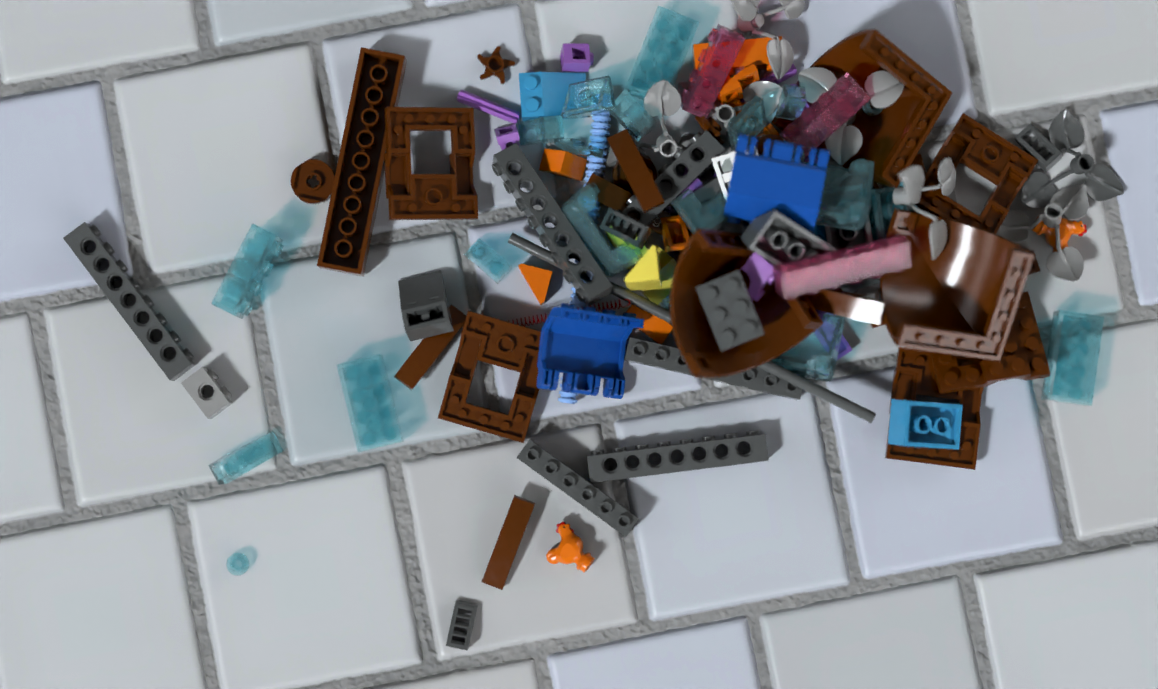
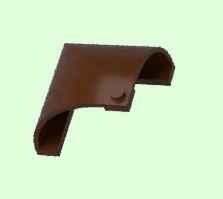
[772,29,952,188]
[880,208,1034,361]
[670,228,824,378]

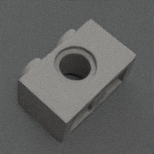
[181,367,233,419]

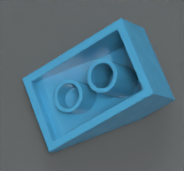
[519,72,588,122]
[888,399,963,450]

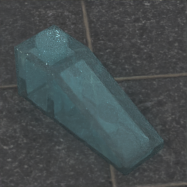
[209,431,283,485]

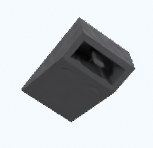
[398,270,454,342]

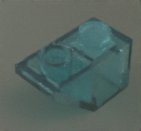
[464,238,512,284]

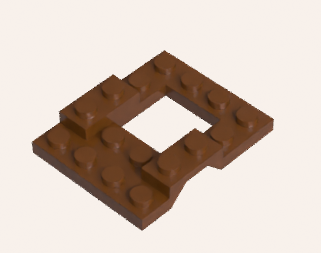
[384,107,478,220]
[915,113,1038,234]
[929,291,1051,394]
[438,310,541,443]
[885,347,986,470]

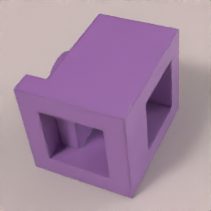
[560,43,594,72]

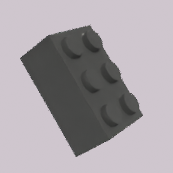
[695,269,765,351]

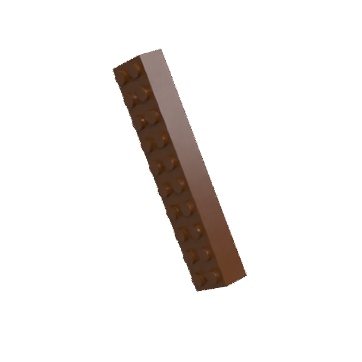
[317,47,407,277]

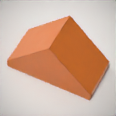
[539,149,587,181]
[660,215,690,252]
[518,264,553,305]

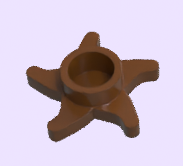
[477,46,515,84]
[695,115,725,145]

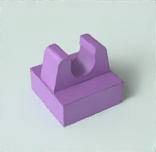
[494,124,520,150]

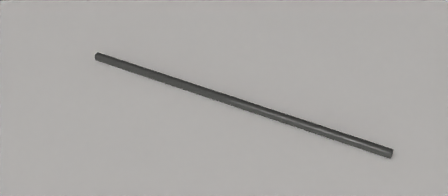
[508,233,876,423]

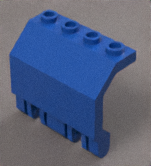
[723,133,830,233]
[537,303,644,399]

